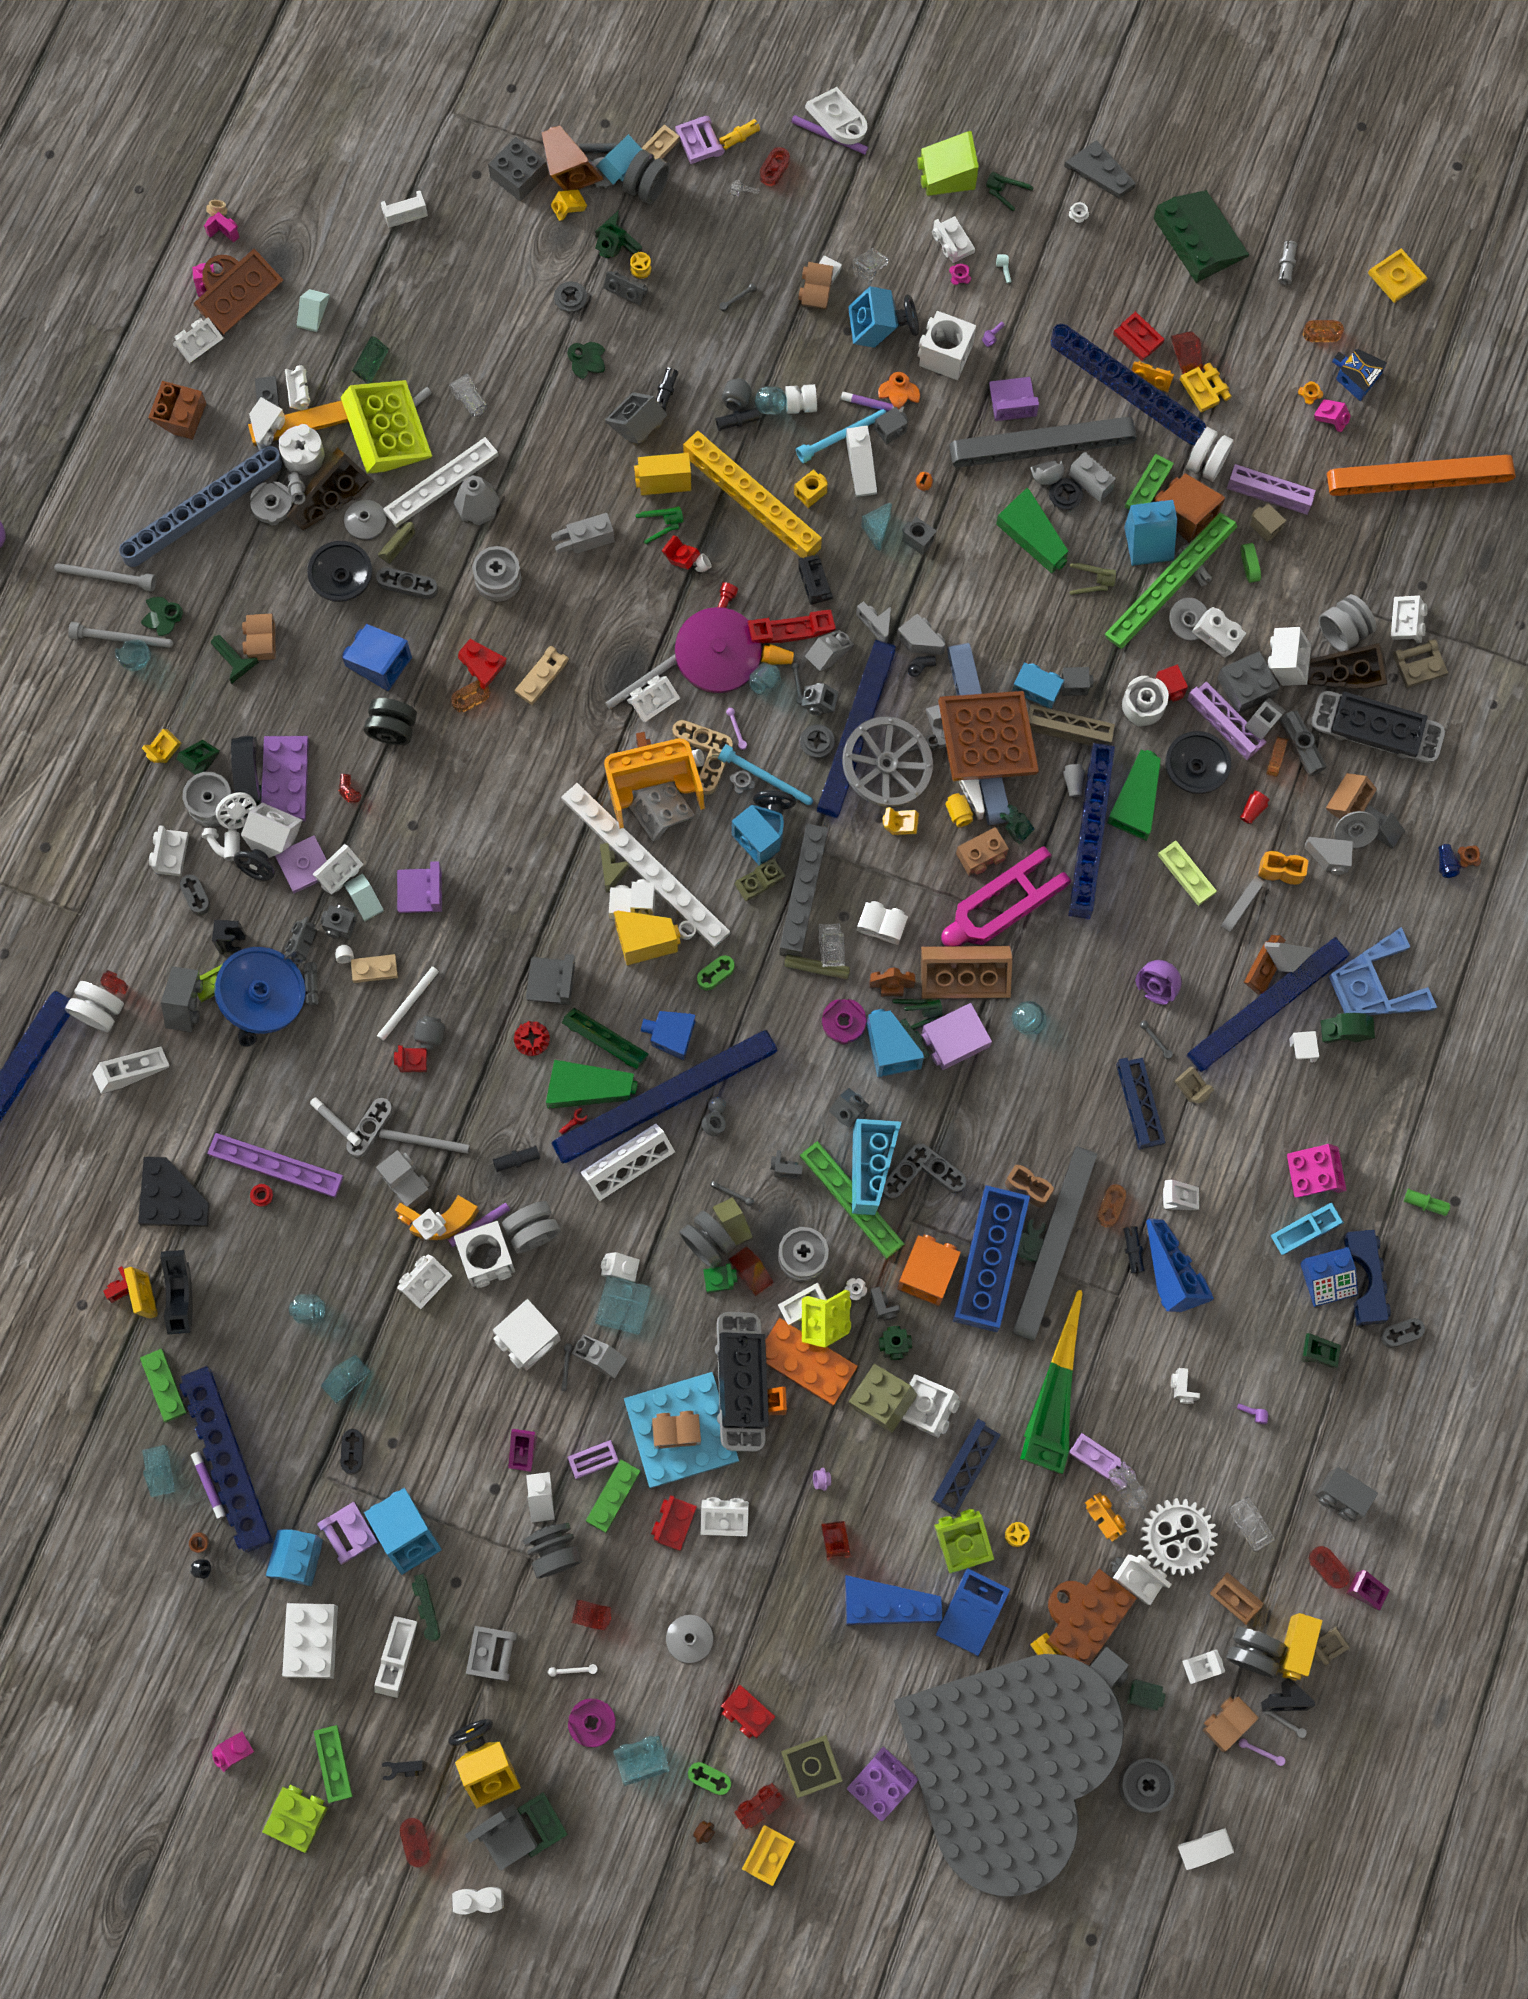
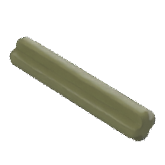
[784,954,850,979]

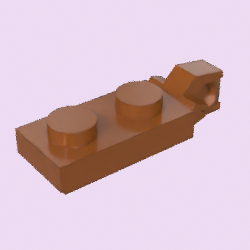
[1244,935,1286,995]

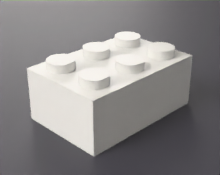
[282,1603,338,1679]

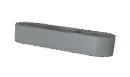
[1221,876,1265,932]
[346,1098,393,1158]

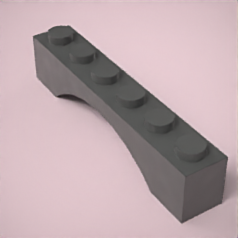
[779,824,828,957]

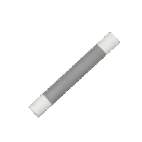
[310,1098,361,1146]

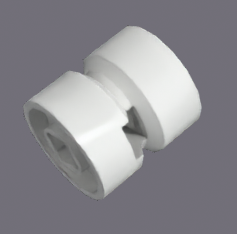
[785,384,817,414]

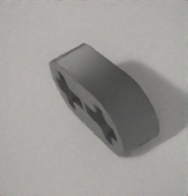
[180,874,210,916]
[1381,1318,1425,1348]

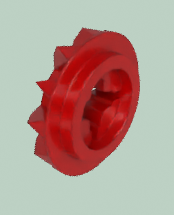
[514,1021,550,1056]

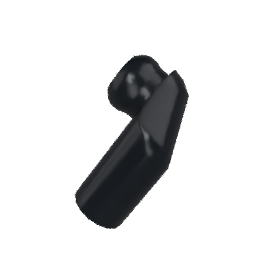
[908,655,936,677]

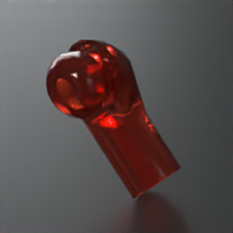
[339,774,361,803]

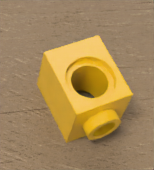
[794,469,828,508]

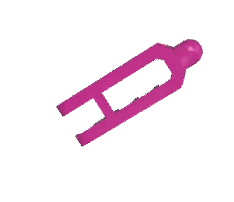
[941,846,1072,947]

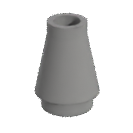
[1063,764,1085,797]

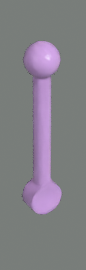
[726,708,747,750]
[1239,1738,1285,1766]

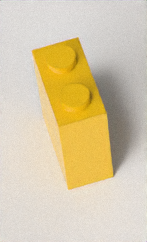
[634,453,691,495]
[1278,1613,1323,1681]

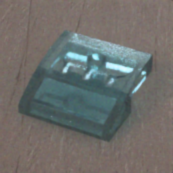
[595,1276,652,1335]

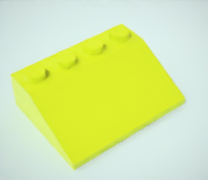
[341,380,432,474]

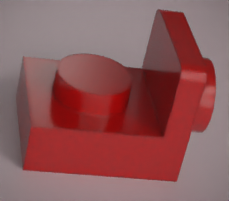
[662,536,701,570]
[394,1045,427,1072]
[103,1266,129,1303]

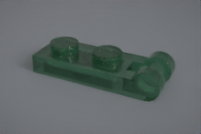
[412,1573,441,1642]

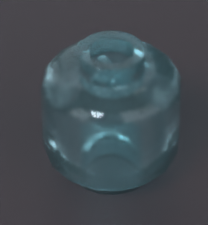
[755,386,787,414]
[749,663,781,696]
[289,1294,325,1324]

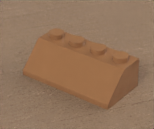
[921,946,1012,999]

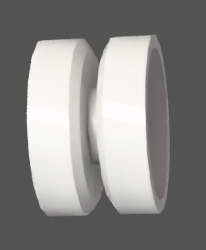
[1186,427,1234,482]
[65,981,124,1032]

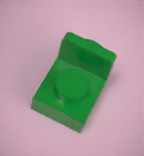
[703,1263,738,1293]

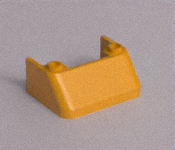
[604,738,705,829]

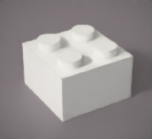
[1268,627,1311,686]

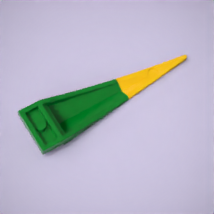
[1020,1290,1082,1474]

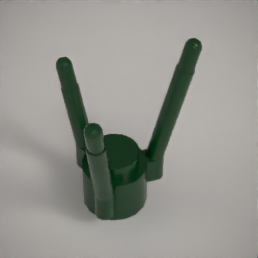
[986,171,1034,211]
[892,998,943,1033]

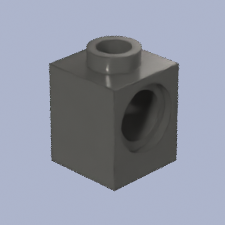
[874,407,909,445]
[902,517,937,555]
[1061,667,1093,696]

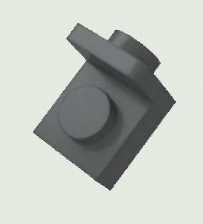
[770,1150,803,1180]
[869,1287,901,1321]

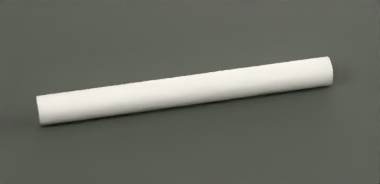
[377,966,439,1041]

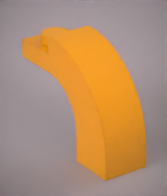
[395,1195,479,1240]

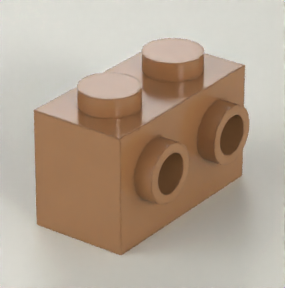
[956,827,1009,875]

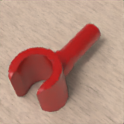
[559,1108,588,1135]

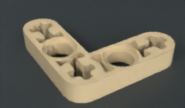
[672,720,733,795]

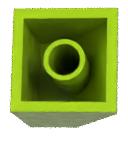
[917,131,979,196]

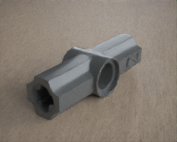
[1279,711,1327,776]

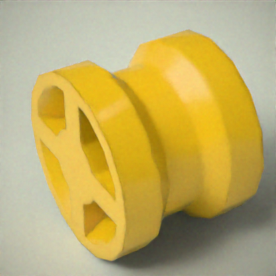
[630,252,651,279]
[1005,1522,1030,1547]

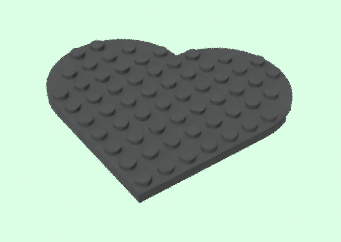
[894,1654,1124,1896]

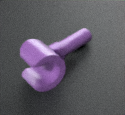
[982,322,1005,347]
[1237,1404,1268,1424]

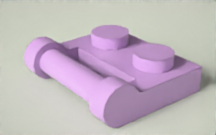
[675,116,725,164]
[317,1502,378,1565]

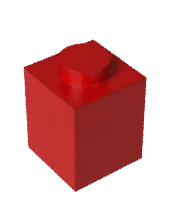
[1155,664,1188,702]

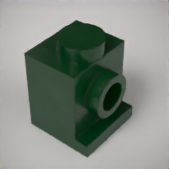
[595,223,627,258]

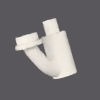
[202,828,240,861]

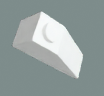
[846,426,877,497]
[93,1047,169,1094]

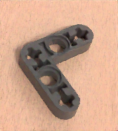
[883,1144,966,1200]

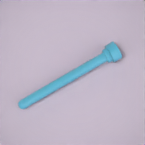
[796,409,887,464]
[717,744,813,805]

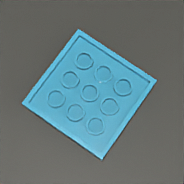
[624,1372,739,1489]

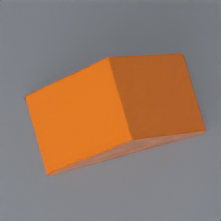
[767,1387,787,1415]

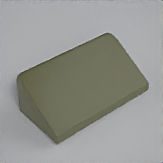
[378,522,416,564]

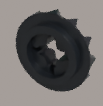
[1049,478,1083,511]

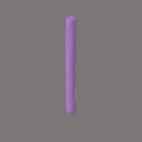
[791,115,868,155]

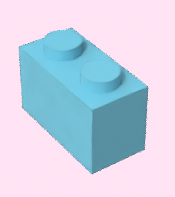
[596,134,643,184]

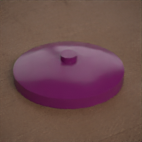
[675,607,761,693]

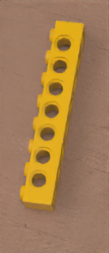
[683,431,822,558]

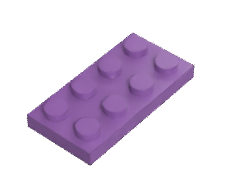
[261,736,309,821]

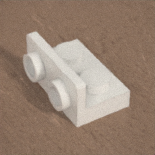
[932,216,975,263]
[173,318,223,364]
[1391,596,1427,643]
[627,675,680,722]
[149,825,189,876]
[313,844,363,895]
[397,1254,452,1309]
[700,1497,749,1536]
[1113,1554,1172,1605]

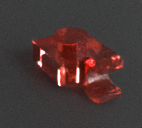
[100,970,128,995]

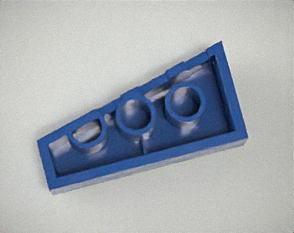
[845,1575,942,1625]

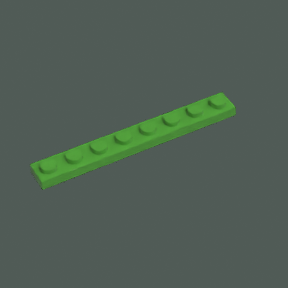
[1105,512,1237,649]

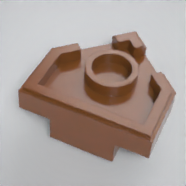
[870,967,915,996]

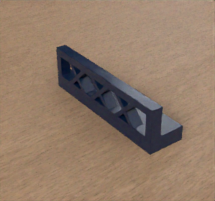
[1116,1058,1166,1150]
[931,1419,1001,1516]

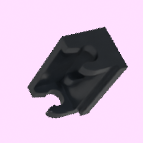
[798,555,833,605]
[212,920,246,954]

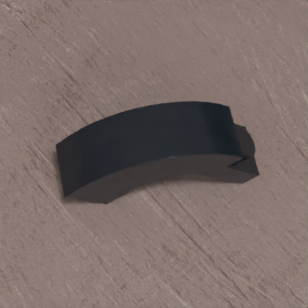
[231,736,260,803]
[160,1250,193,1335]

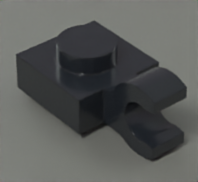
[382,1760,425,1781]

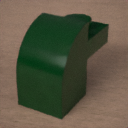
[1321,1013,1375,1043]

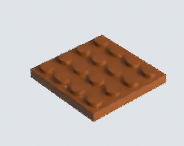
[938,691,1039,781]

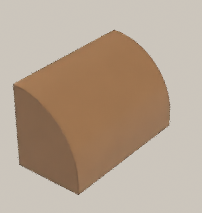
[1326,773,1377,819]

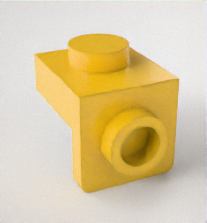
[551,190,587,221]
[142,729,182,763]
[883,807,919,835]

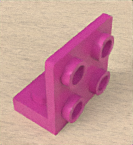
[1287,1144,1347,1198]

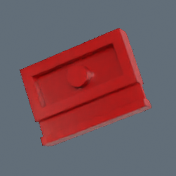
[1113,311,1165,362]

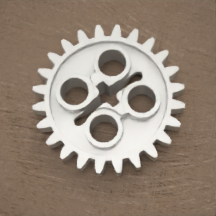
[1141,1498,1218,1576]

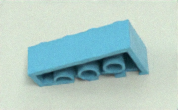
[852,1119,901,1215]

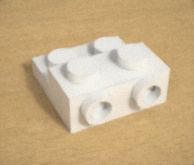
[901,1374,960,1438]

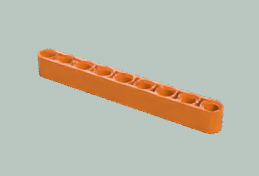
[1326,455,1516,496]

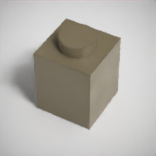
[1250,503,1286,543]

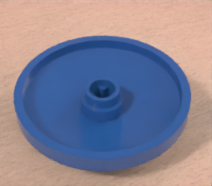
[214,947,305,1034]

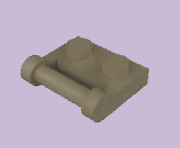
[1393,639,1448,688]

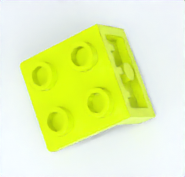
[802,1290,851,1348]

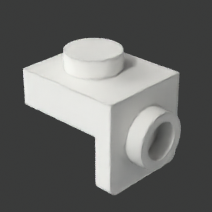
[413,1208,447,1240]
[601,1252,640,1282]
[1171,1368,1200,1404]
[1182,1650,1225,1684]

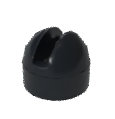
[238,1029,257,1047]
[190,1559,211,1579]

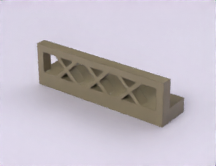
[1028,704,1115,750]

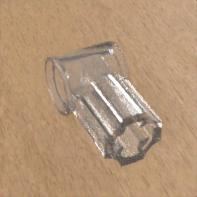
[449,373,488,417]

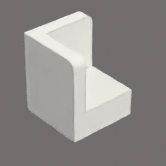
[1289,1031,1319,1062]

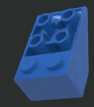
[936,1568,1010,1656]

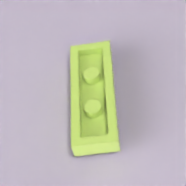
[1158,841,1217,906]

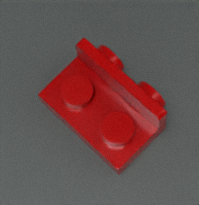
[651,1495,697,1551]
[721,1685,775,1739]

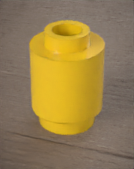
[945,793,973,827]

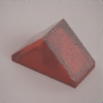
[1171,331,1203,374]
[728,1246,774,1296]
[821,1521,850,1561]

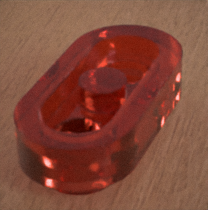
[759,147,790,186]
[1309,1546,1350,1589]
[400,1818,431,1867]

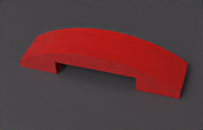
[748,610,836,643]

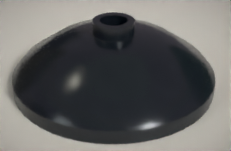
[307,541,372,602]
[1165,731,1231,794]

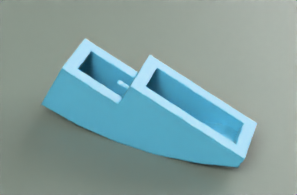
[1270,1203,1344,1255]

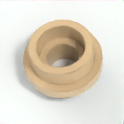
[206,200,227,216]

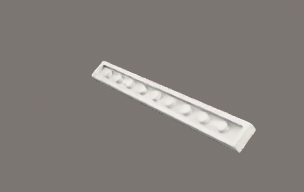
[561,783,730,949]

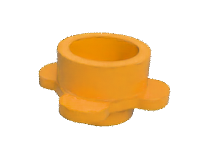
[1298,381,1323,405]

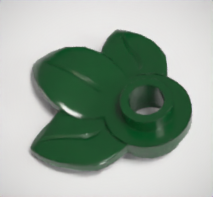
[567,342,605,380]
[141,597,183,636]

